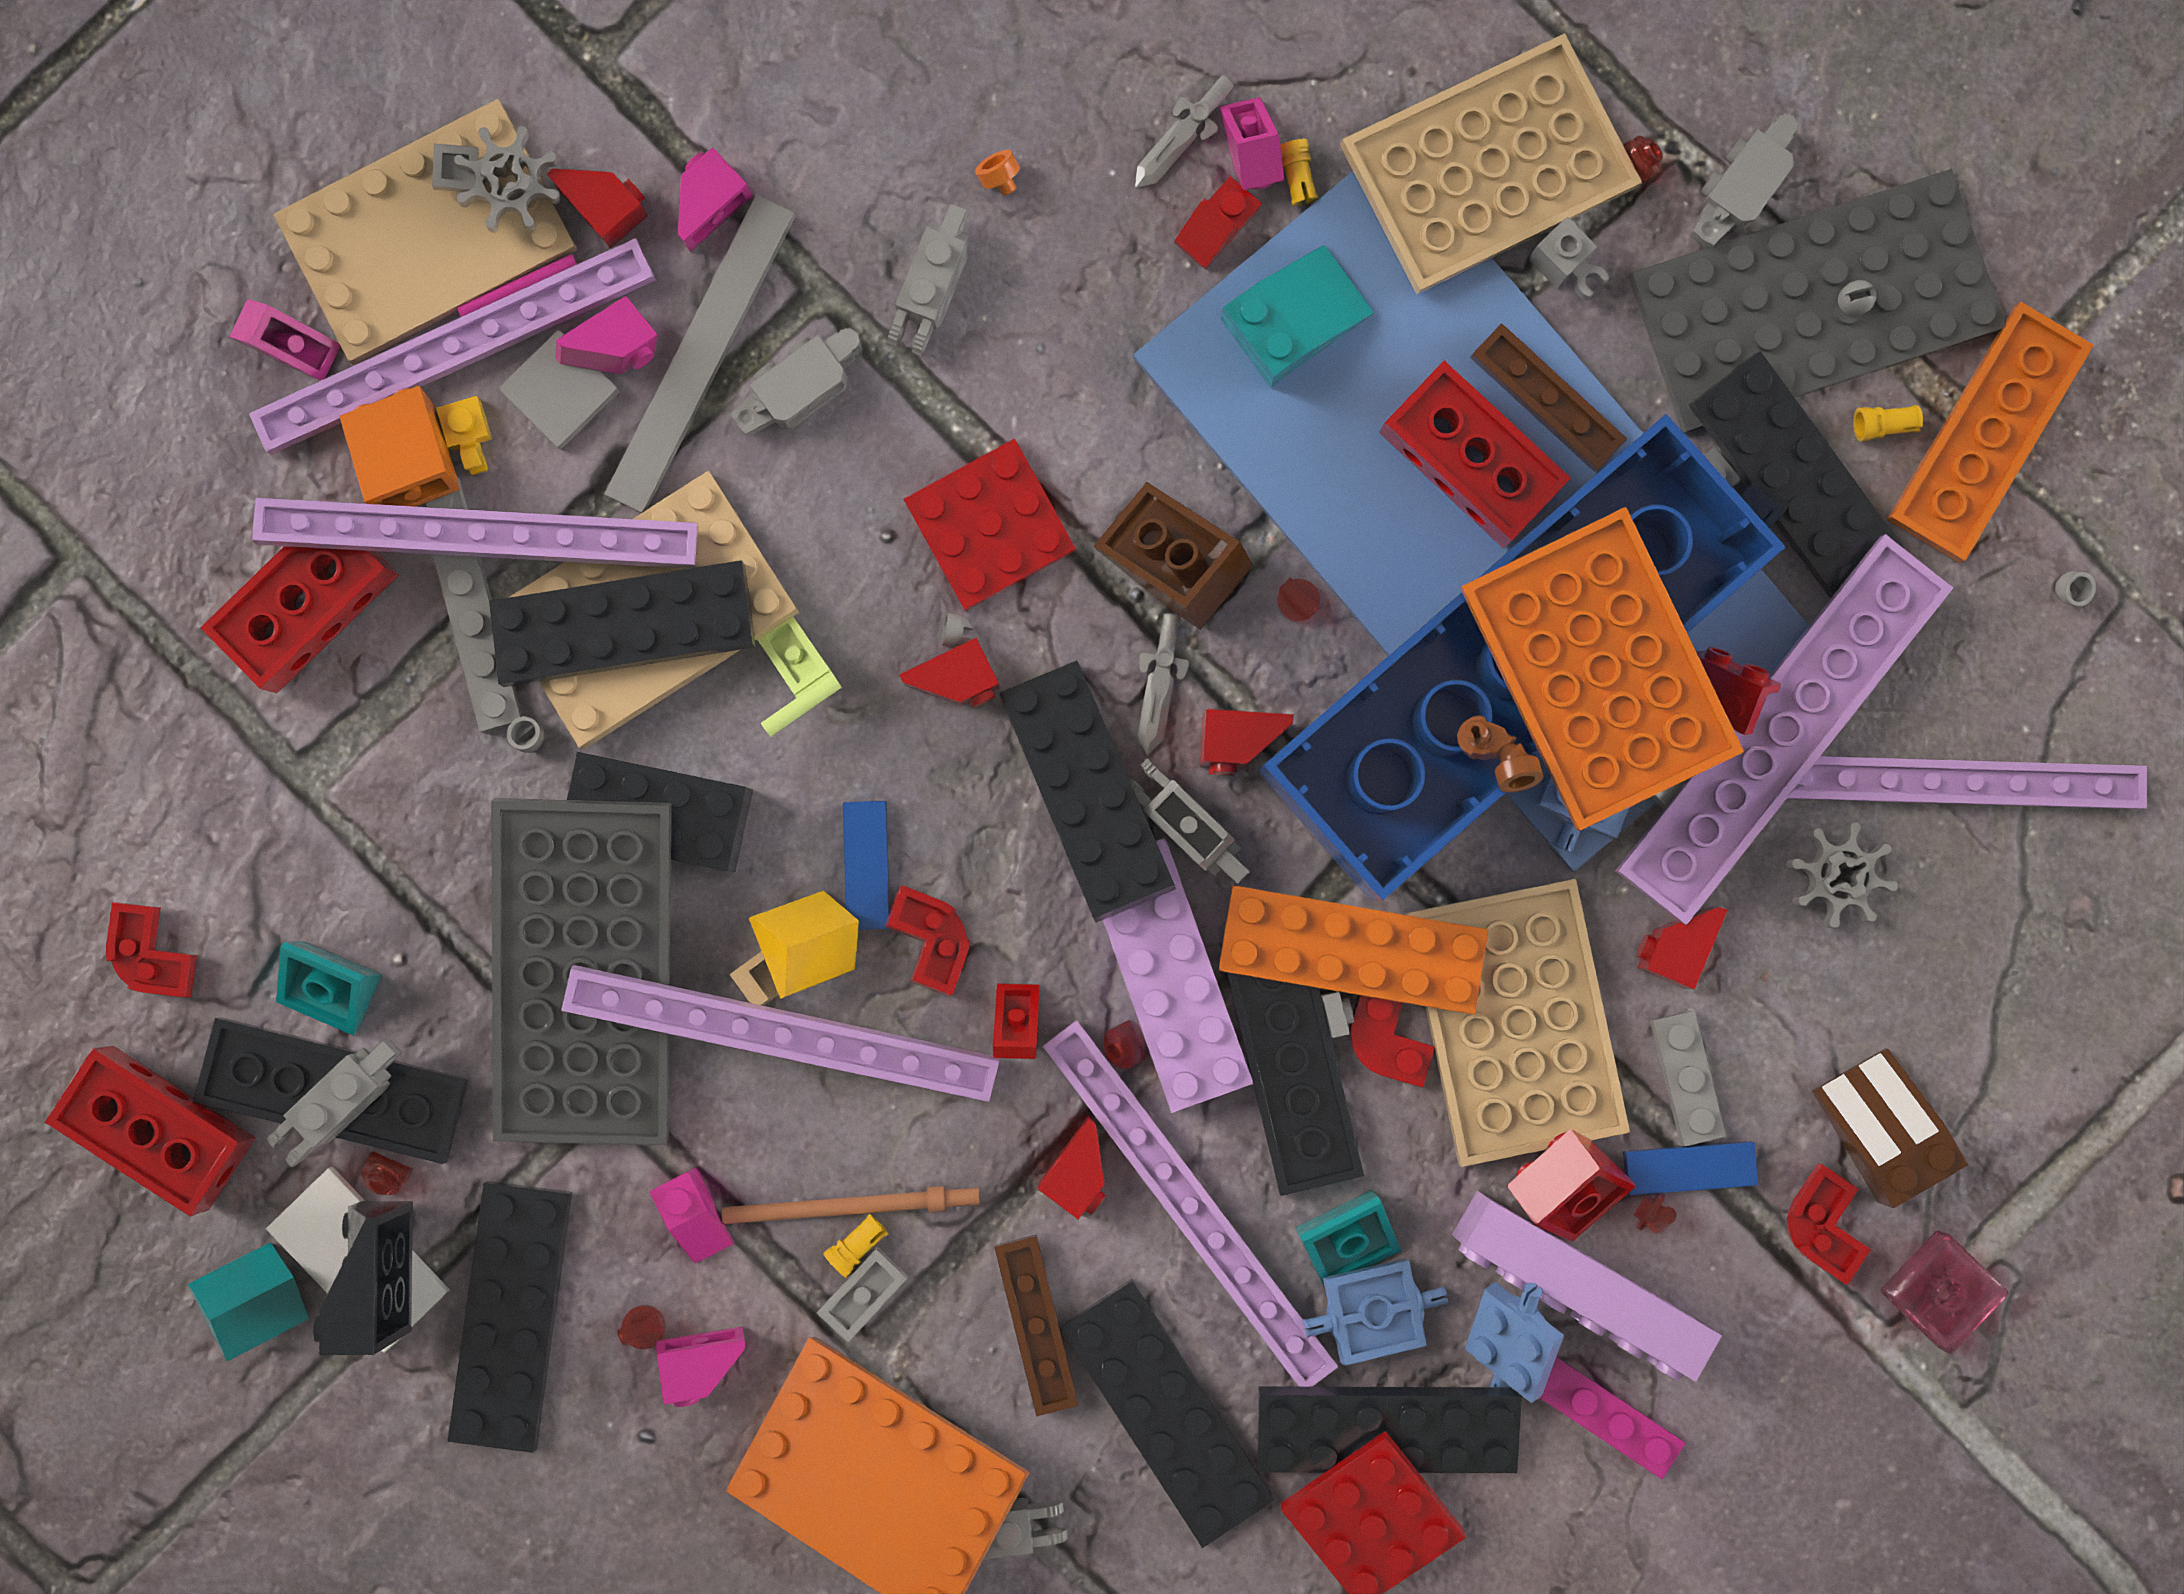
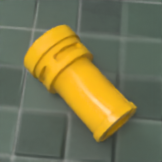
[1280,139,1319,206]
[1853,405,1923,442]
[823,1214,889,1278]

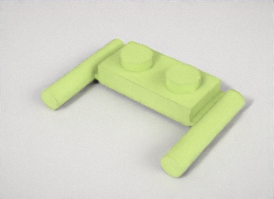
[757,617,842,737]

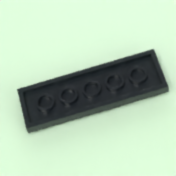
[1689,351,1905,599]
[489,560,756,687]
[999,660,1176,923]
[1219,943,1364,1196]
[193,1017,469,1164]
[447,1181,572,1453]
[1060,1279,1275,1548]
[1257,1386,1522,1473]

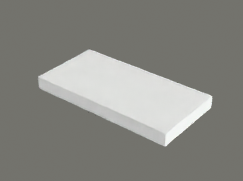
[266,1167,450,1353]

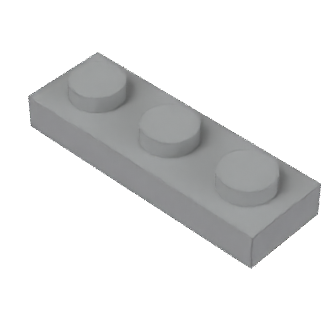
[1650,1010,1726,1147]

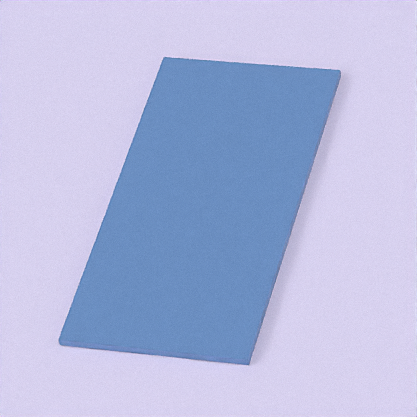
[1133,171,1810,872]

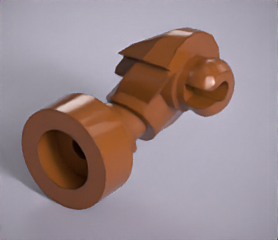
[1457,716,1544,792]

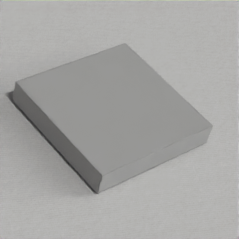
[498,329,620,450]

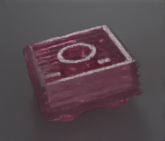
[1881,1230,2009,1354]

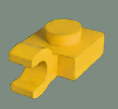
[436,396,492,476]

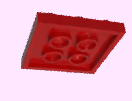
[903,438,1076,612]
[1281,1431,1466,1594]

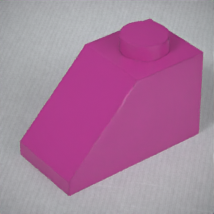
[1219,97,1284,190]
[678,147,753,252]
[555,296,657,374]
[229,299,340,381]
[649,1167,734,1264]
[656,1326,745,1407]

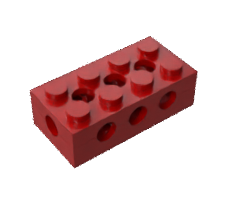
[1379,360,1571,549]
[200,546,399,694]
[45,1046,256,1217]

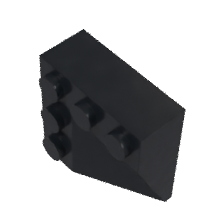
[313,1201,413,1355]

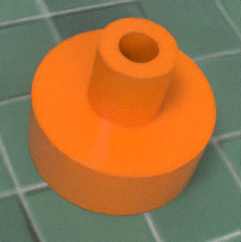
[975,150,1020,196]

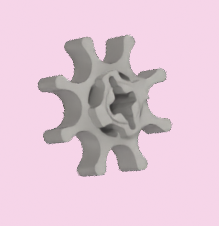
[454,126,560,233]
[1786,822,1898,928]

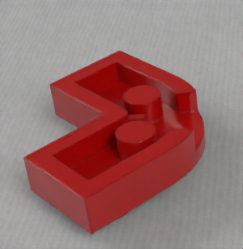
[884,885,969,997]
[106,902,197,998]
[1349,995,1435,1088]
[1787,1163,1871,1285]

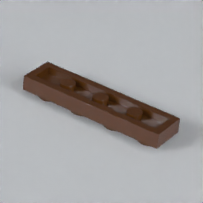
[1470,323,1627,472]
[994,1234,1079,1417]

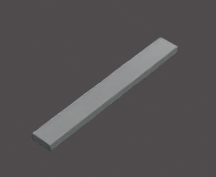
[605,194,796,513]

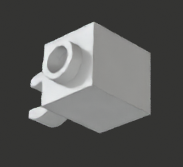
[1528,217,1609,301]

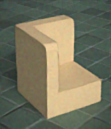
[730,951,779,1006]

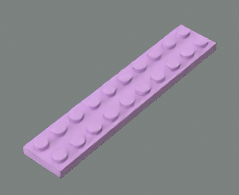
[1615,534,1953,925]

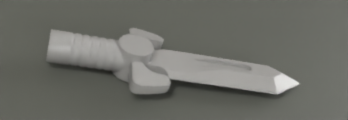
[1135,75,1234,188]
[1138,614,1189,756]

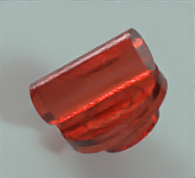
[1623,136,1663,185]
[1277,577,1321,622]
[1104,1020,1148,1069]
[361,1151,413,1196]
[1633,1192,1677,1233]
[617,1305,666,1349]

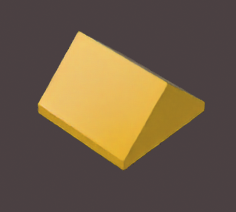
[749,891,859,999]

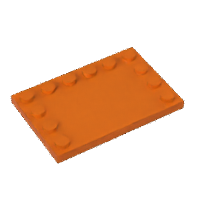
[1460,507,1744,831]
[725,1337,1030,1594]

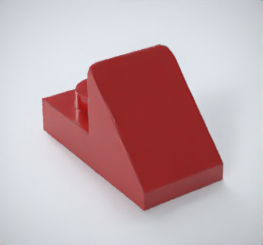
[1174,176,1262,270]
[993,983,1040,1059]

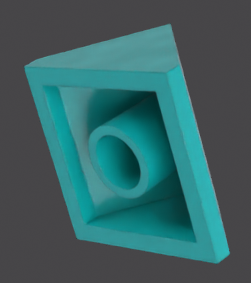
[276,941,382,1036]
[1295,1190,1402,1288]
[187,1242,309,1362]

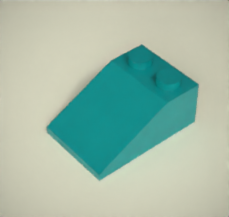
[1221,245,1374,387]

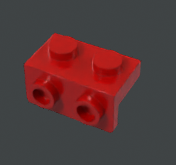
[1696,647,1781,735]

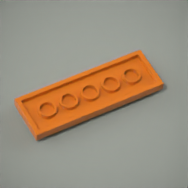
[1886,302,2094,563]
[1218,885,1489,1015]

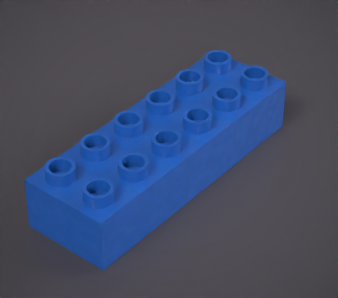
[1257,414,1785,901]

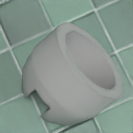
[1838,280,1876,317]
[2055,571,2096,606]
[941,612,973,648]
[507,716,545,753]

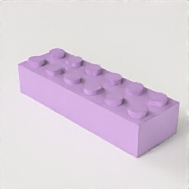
[1103,838,1253,1113]
[1452,1191,1722,1382]

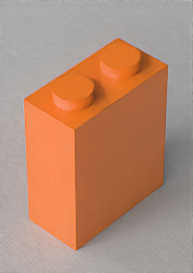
[339,386,461,507]

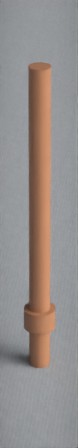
[722,1186,980,1224]

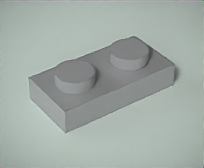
[817,1247,909,1342]

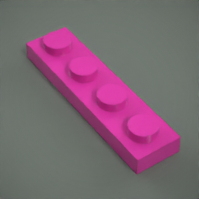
[1539,1357,1686,1479]

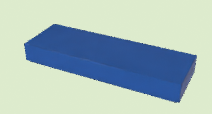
[843,801,890,930]
[1623,1141,1758,1195]

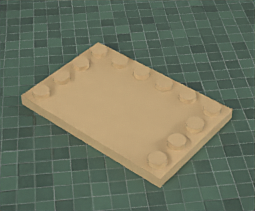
[1340,33,1642,295]
[273,99,578,365]
[508,470,799,750]
[1406,879,1630,1167]

